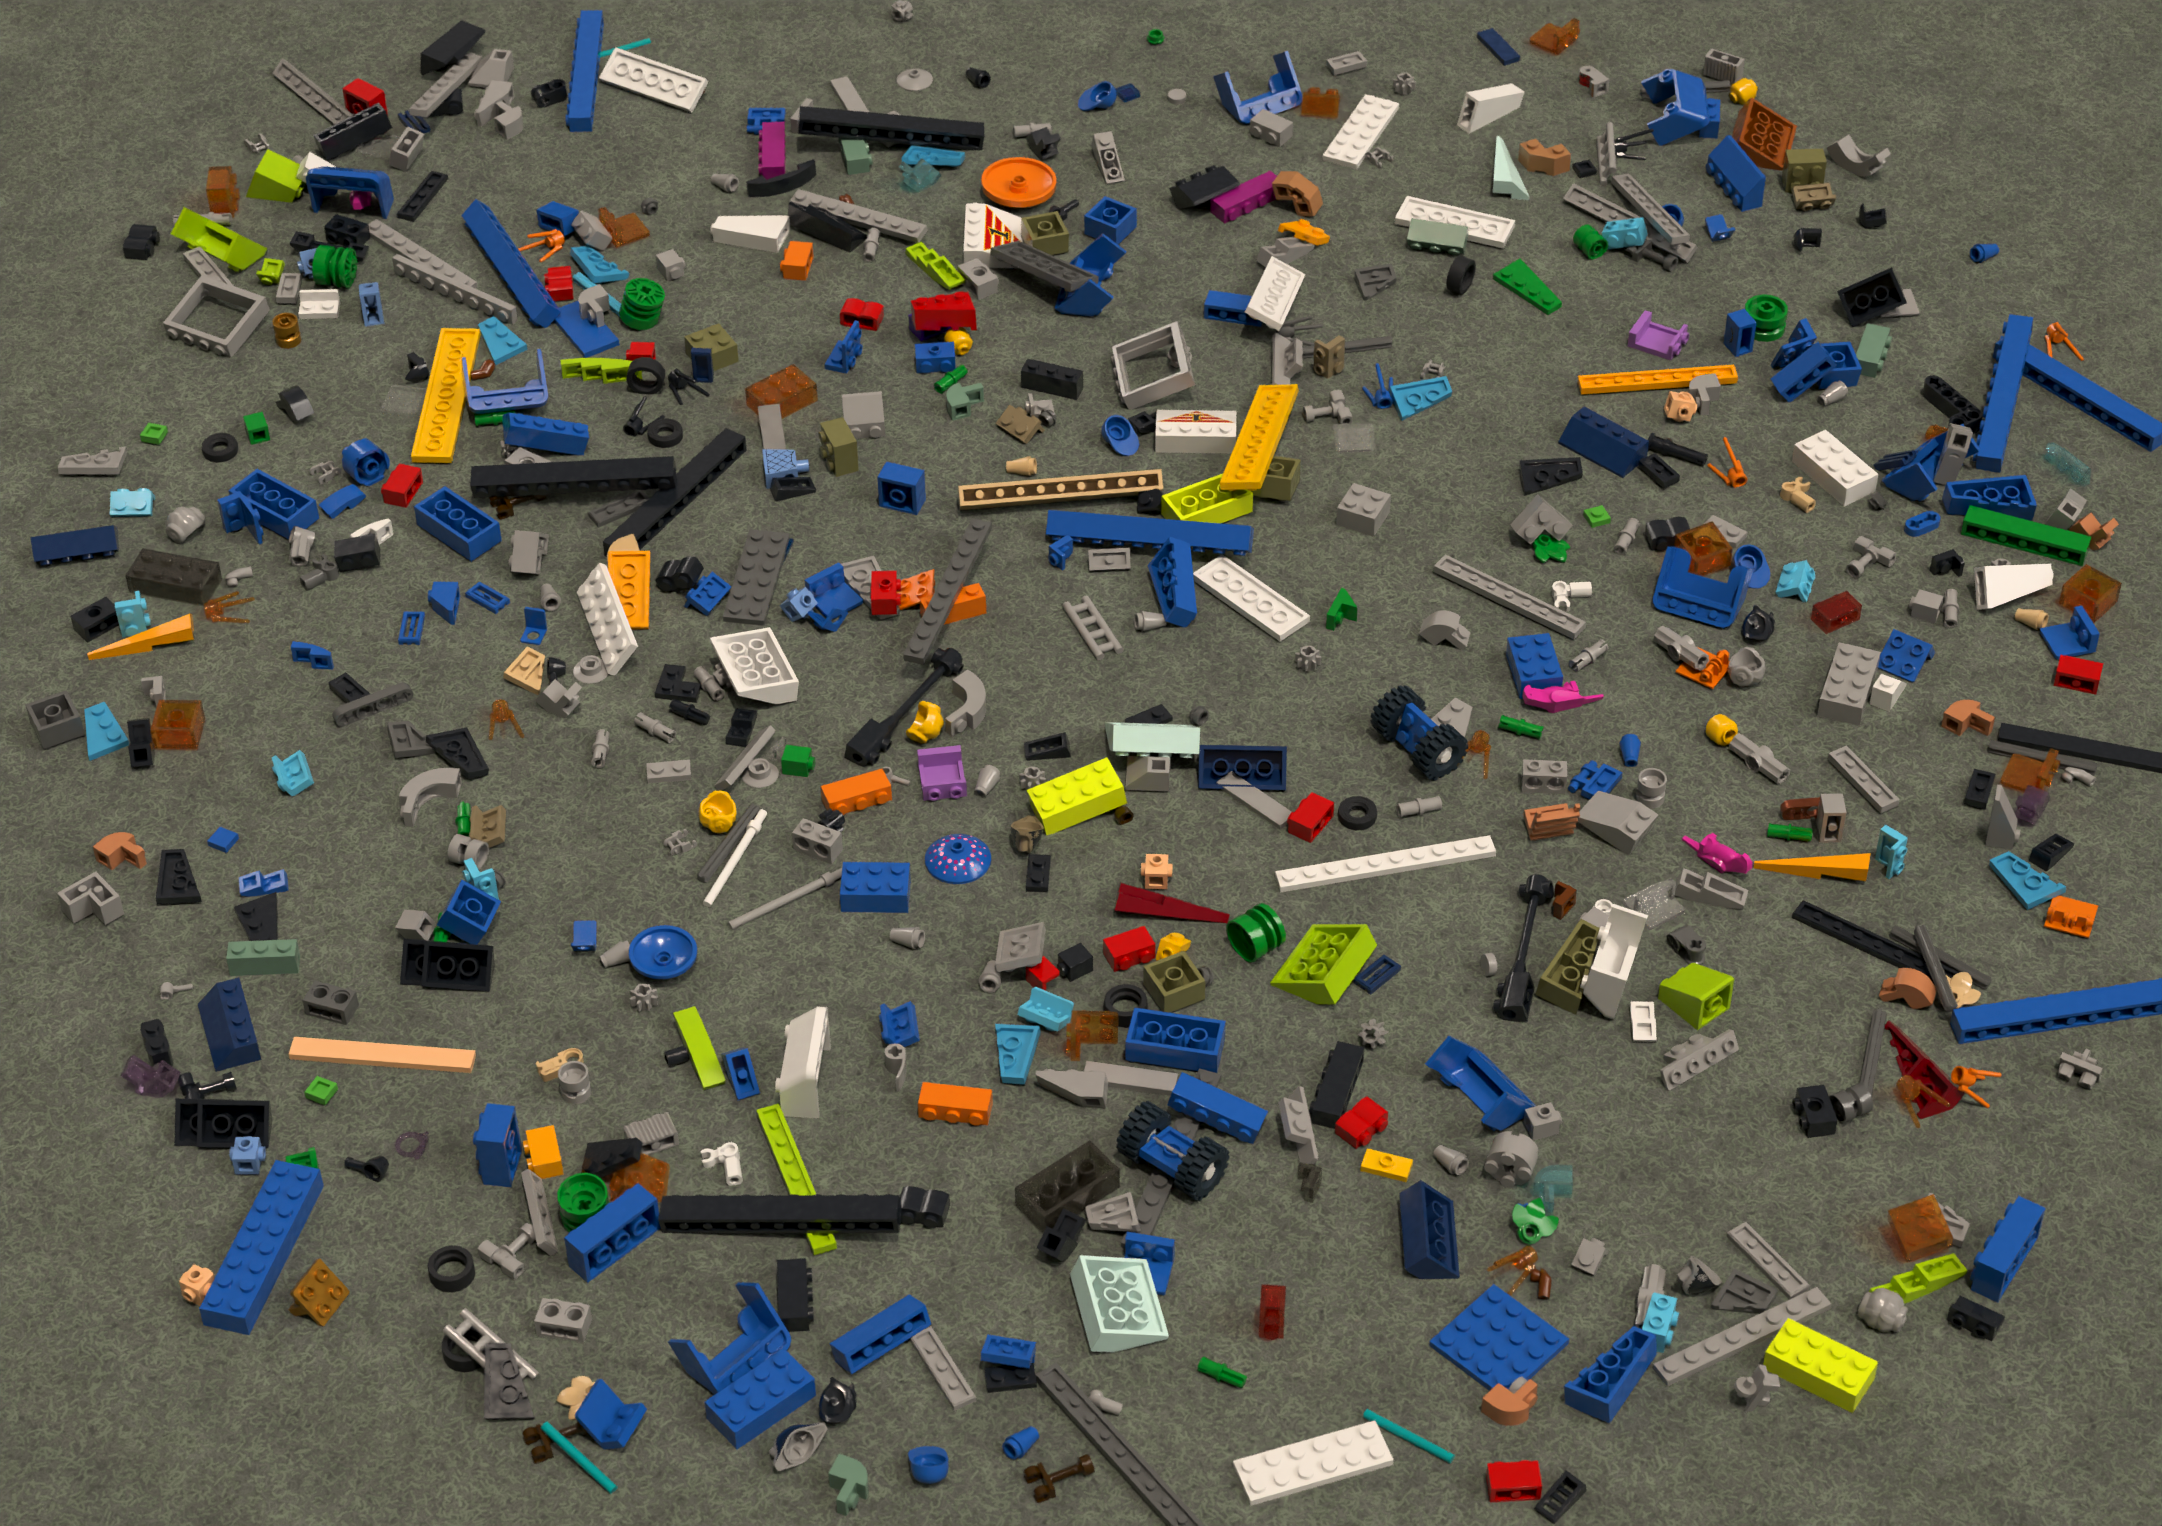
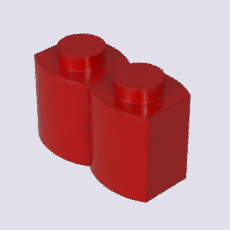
[544,266,574,301]
[840,298,884,331]
[1335,1096,1388,1149]

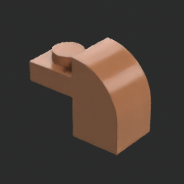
[2068,513,2119,550]
[1941,700,1995,736]
[93,832,147,870]
[1879,968,1937,1009]
[1481,1379,1538,1426]

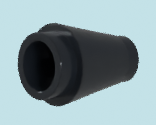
[966,67,991,88]

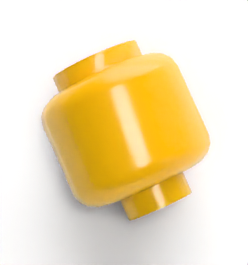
[1729,78,1758,105]
[944,327,973,355]
[1706,714,1738,746]

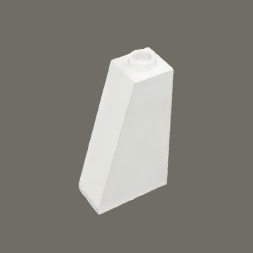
[1457,84,1524,134]
[710,216,790,253]
[1974,564,2053,610]

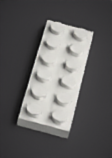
[599,47,708,113]
[1323,94,1399,169]
[1395,196,1515,249]
[1245,257,1305,331]
[1193,554,1310,642]
[577,563,638,675]
[1233,1421,1393,1506]

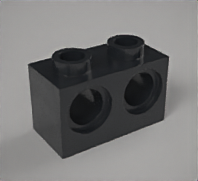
[324,214,371,247]

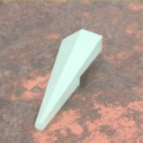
[1493,136,1529,200]

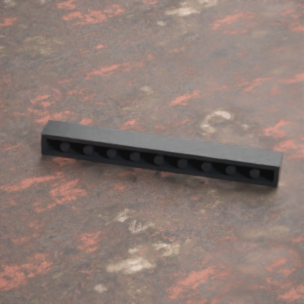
[798,106,985,150]
[603,428,747,557]
[470,456,676,498]
[658,1194,902,1233]

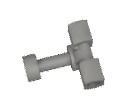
[1302,390,1353,427]
[1846,536,1896,578]
[477,1223,536,1280]

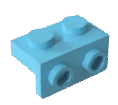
[110,488,155,517]
[1776,560,1815,602]
[115,591,151,637]
[272,750,314,796]
[1875,825,1908,879]
[462,858,499,900]
[1018,987,1074,1032]
[1642,1293,1679,1353]

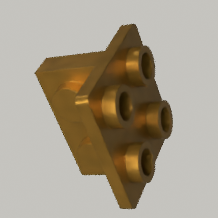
[288,1259,350,1326]

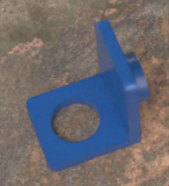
[1705,214,1735,242]
[520,607,547,645]
[807,607,848,632]
[571,920,597,951]

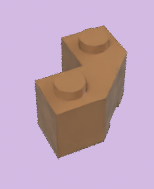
[1518,139,1571,176]
[1272,171,1323,216]

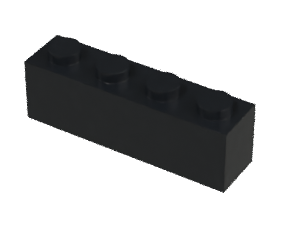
[313,103,392,161]
[1309,1041,1365,1129]

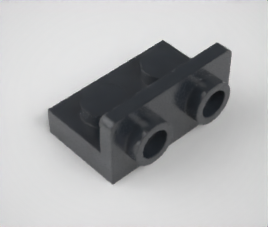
[1947,1296,2005,1341]

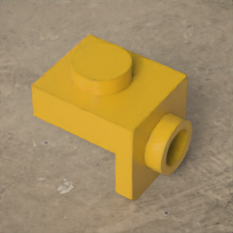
[1156,933,1191,961]

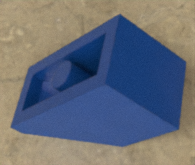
[428,582,460,625]
[721,1047,760,1100]

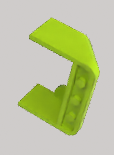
[171,207,268,272]

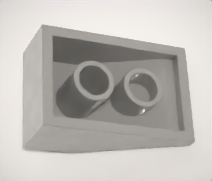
[1577,791,1658,855]

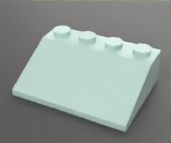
[1105,722,1200,758]
[1070,1255,1169,1352]

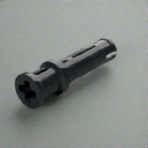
[1648,433,1708,467]

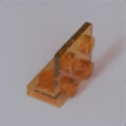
[1301,87,1343,118]
[598,207,650,247]

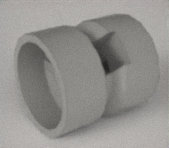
[1636,768,1667,809]
[448,834,489,870]
[558,1061,591,1104]

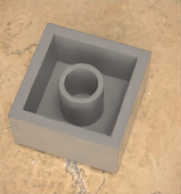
[1336,483,1391,537]

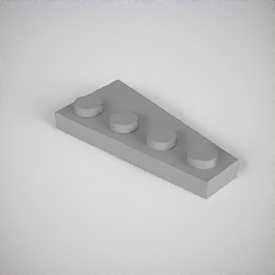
[841,556,900,620]

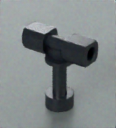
[177,1072,237,1099]

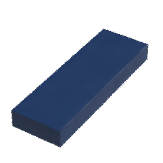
[1477,28,1520,66]

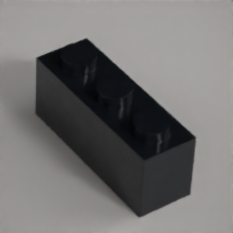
[1021,359,1084,400]
[777,1258,814,1332]

